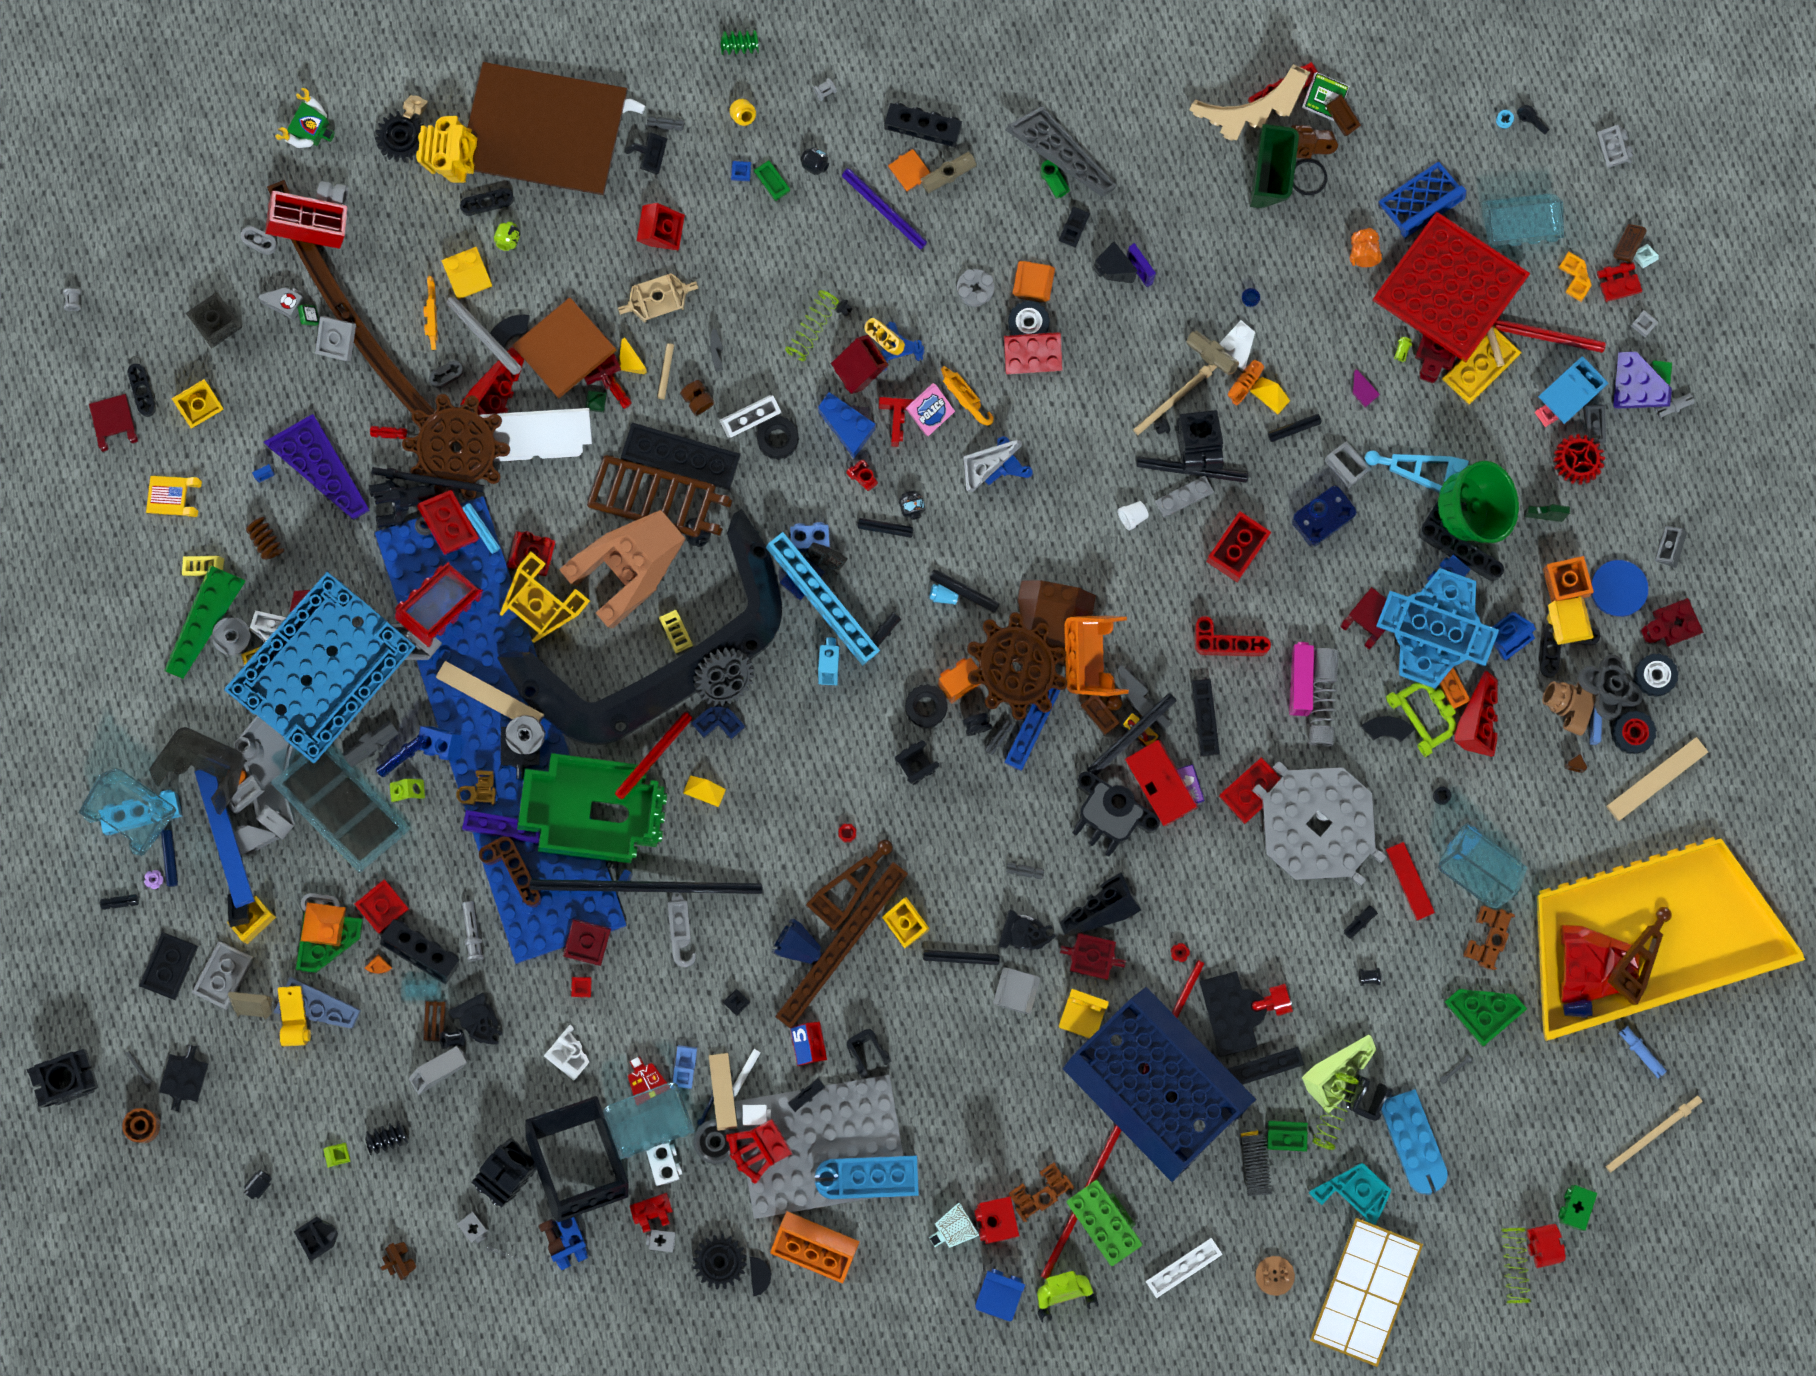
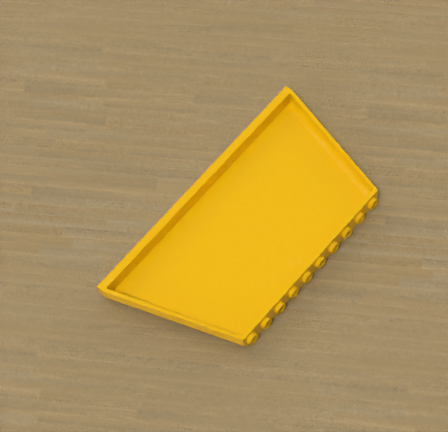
[1536,837,1805,1041]

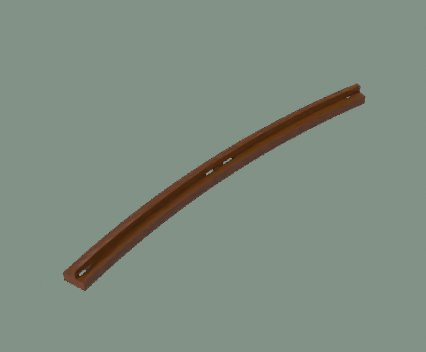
[267,180,436,415]

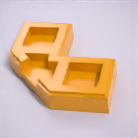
[1559,251,1592,302]

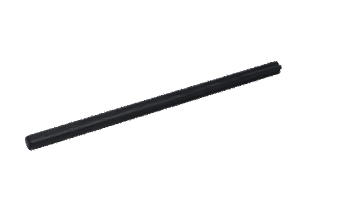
[529,879,763,894]

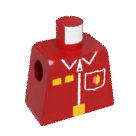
[628,1057,672,1107]

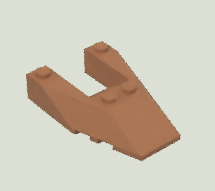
[559,510,686,628]

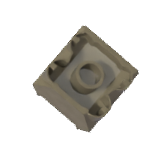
[228,992,273,1020]

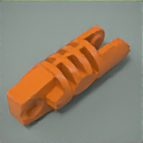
[1227,360,1264,405]

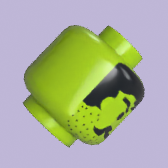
[493,222,521,251]

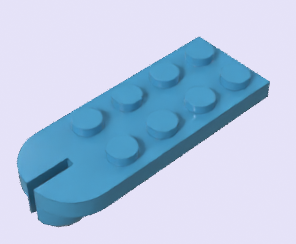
[1381,1089,1448,1195]
[815,1156,919,1199]

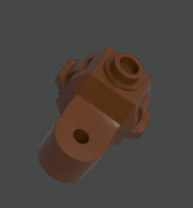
[1291,125,1338,158]

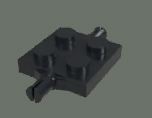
[501,727,540,780]
[159,1045,209,1112]

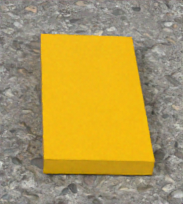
[1442,327,1522,405]

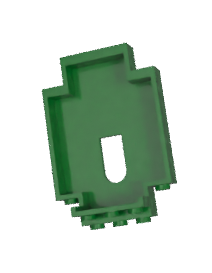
[517,753,667,863]

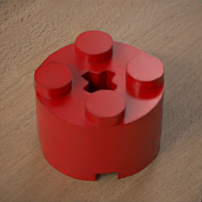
[1526,1224,1566,1268]

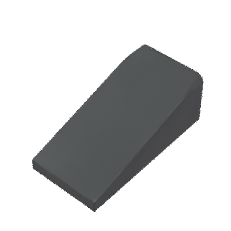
[1584,404,1606,443]

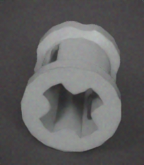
[813,78,837,101]
[63,288,81,311]

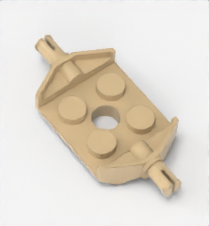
[618,273,698,323]

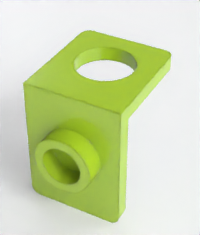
[390,779,425,802]

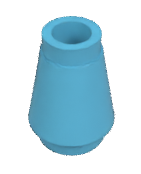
[929,584,959,605]

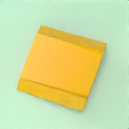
[1547,596,1593,645]

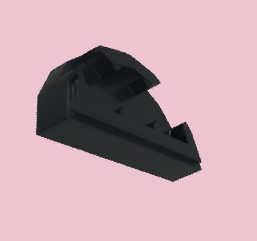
[750,1257,771,1297]

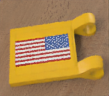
[146,476,202,517]

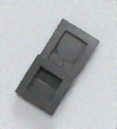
[710,328,723,372]

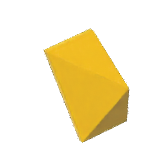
[619,338,647,374]
[1249,377,1290,415]
[683,775,726,807]

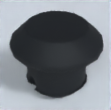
[836,299,852,316]
[1155,418,1171,434]

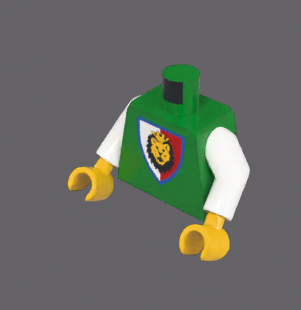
[275,88,335,148]

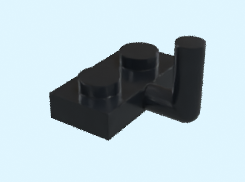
[625,132,668,175]

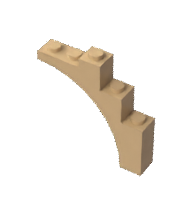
[1189,64,1310,141]

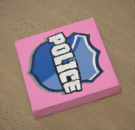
[906,383,955,436]

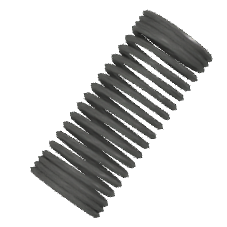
[1242,1135,1272,1196]

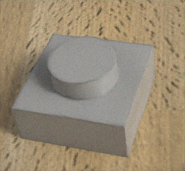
[1631,311,1658,337]

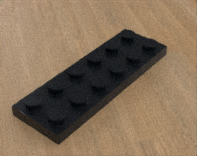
[621,422,741,491]

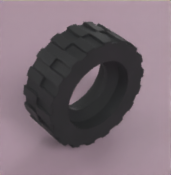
[757,416,799,460]
[905,684,948,728]

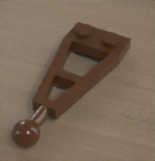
[806,840,893,932]
[1607,907,1672,1005]

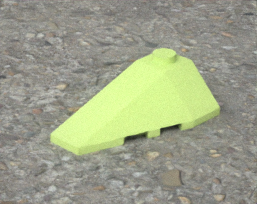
[1302,1035,1376,1113]

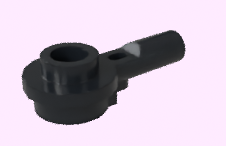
[1517,105,1549,135]

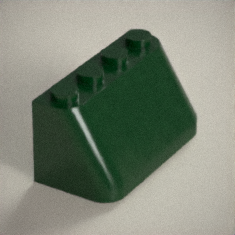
[1250,124,1299,208]

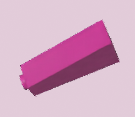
[1289,642,1314,716]

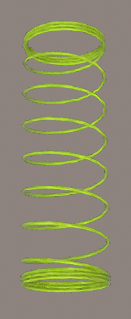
[785,290,839,361]
[1312,1073,1359,1150]
[1501,1228,1531,1303]

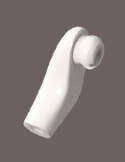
[623,99,646,114]

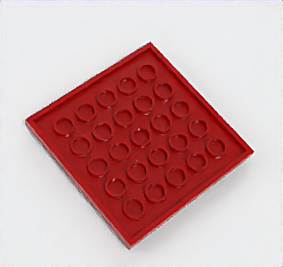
[1372,212,1530,363]

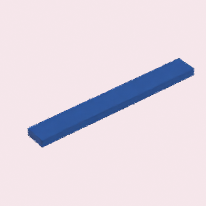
[194,765,255,908]

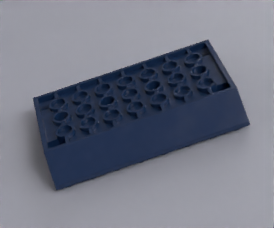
[1062,987,1257,1182]

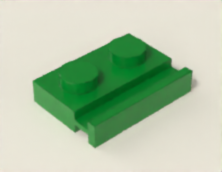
[1267,1121,1308,1152]

